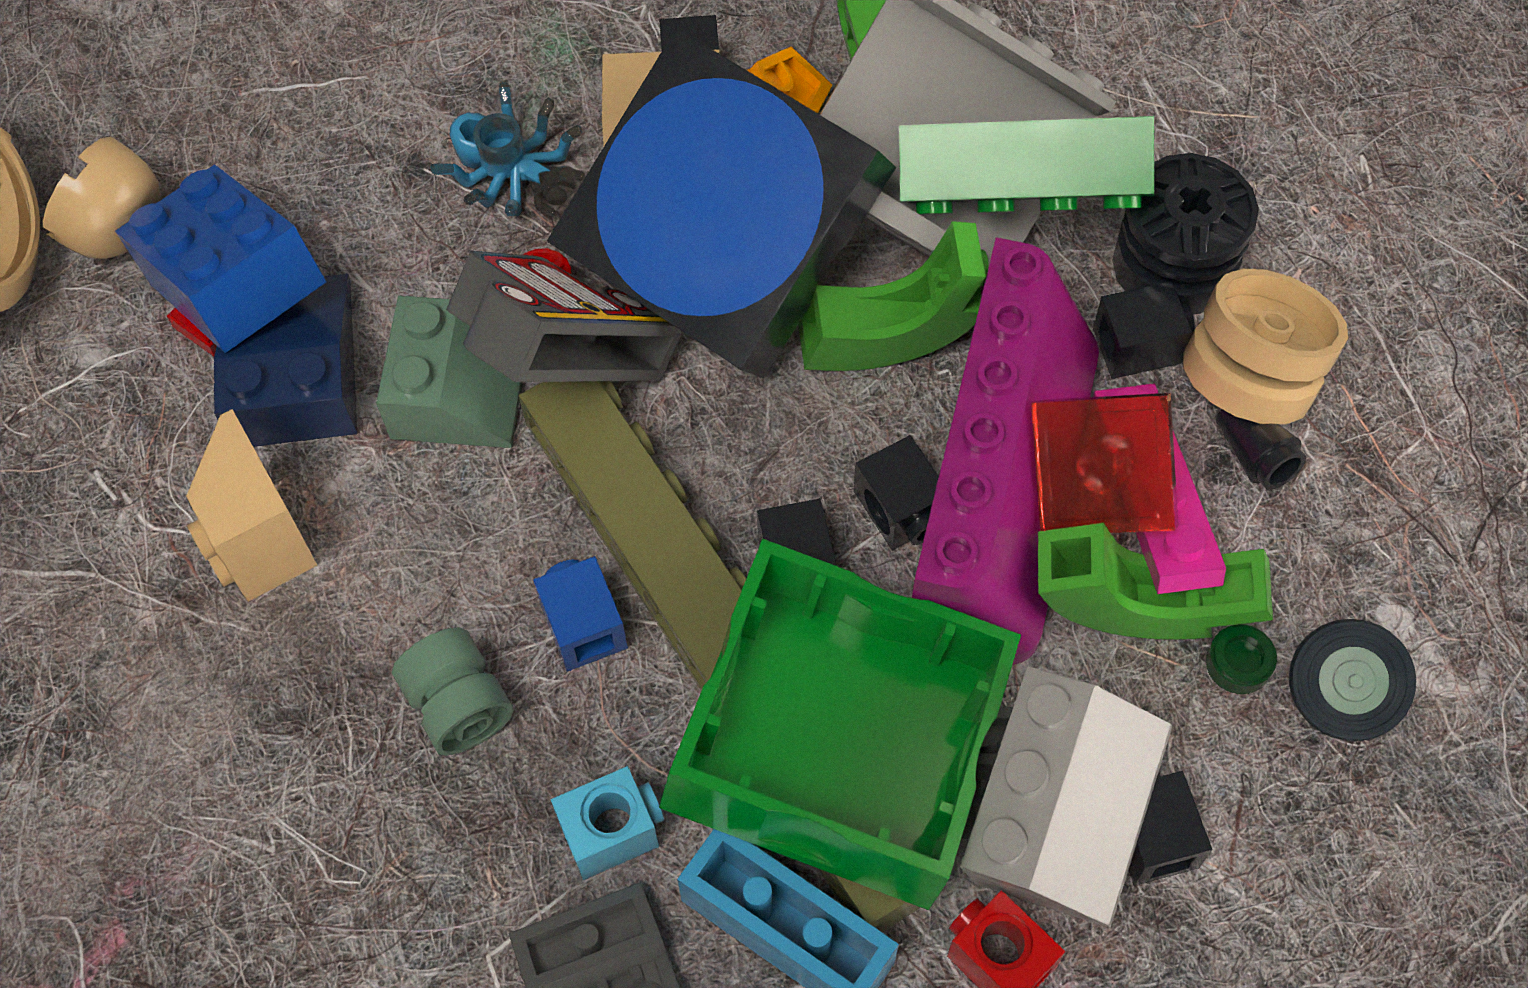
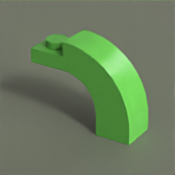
[798,221,988,371]
[1038,523,1273,640]

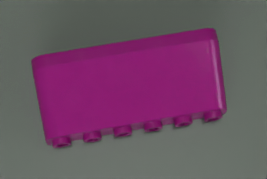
[912,237,1099,665]

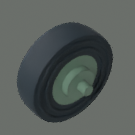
[1289,619,1416,741]

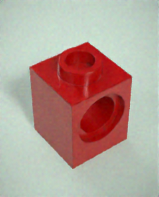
[947,890,1066,988]

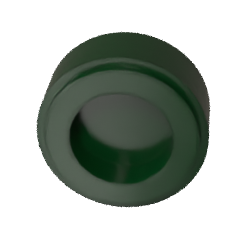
[1206,624,1277,694]

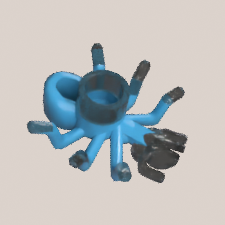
[430,82,586,217]

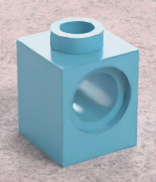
[550,766,664,880]

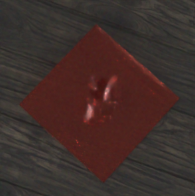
[1031,393,1178,533]

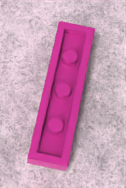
[1092,383,1226,594]

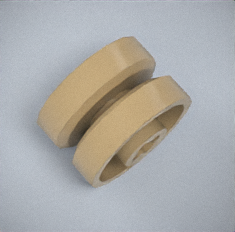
[1183,269,1348,425]

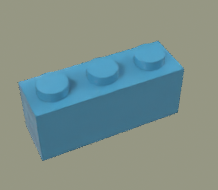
[677,829,899,988]

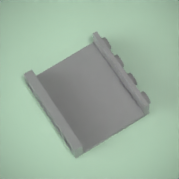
[820,0,1117,289]

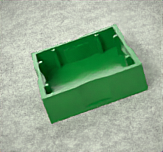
[659,539,1021,910]

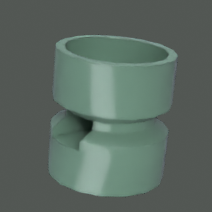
[391,627,514,756]

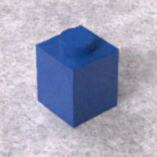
[533,556,628,672]

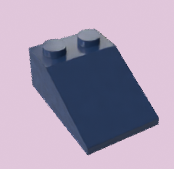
[214,273,357,447]

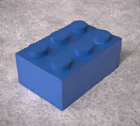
[115,164,327,353]

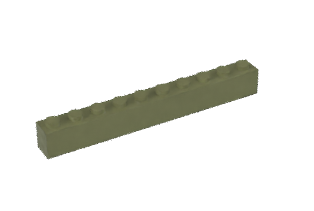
[518,381,921,932]

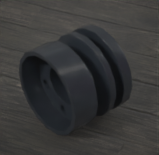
[1112,153,1259,315]

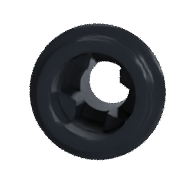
[1216,409,1306,490]

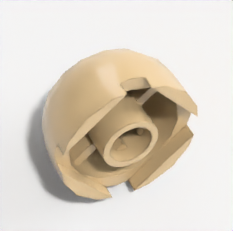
[42,136,160,259]

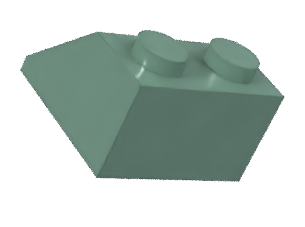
[376,295,523,448]

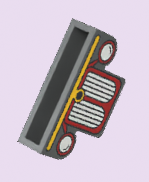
[446,251,683,382]

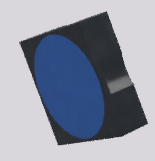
[547,28,897,379]

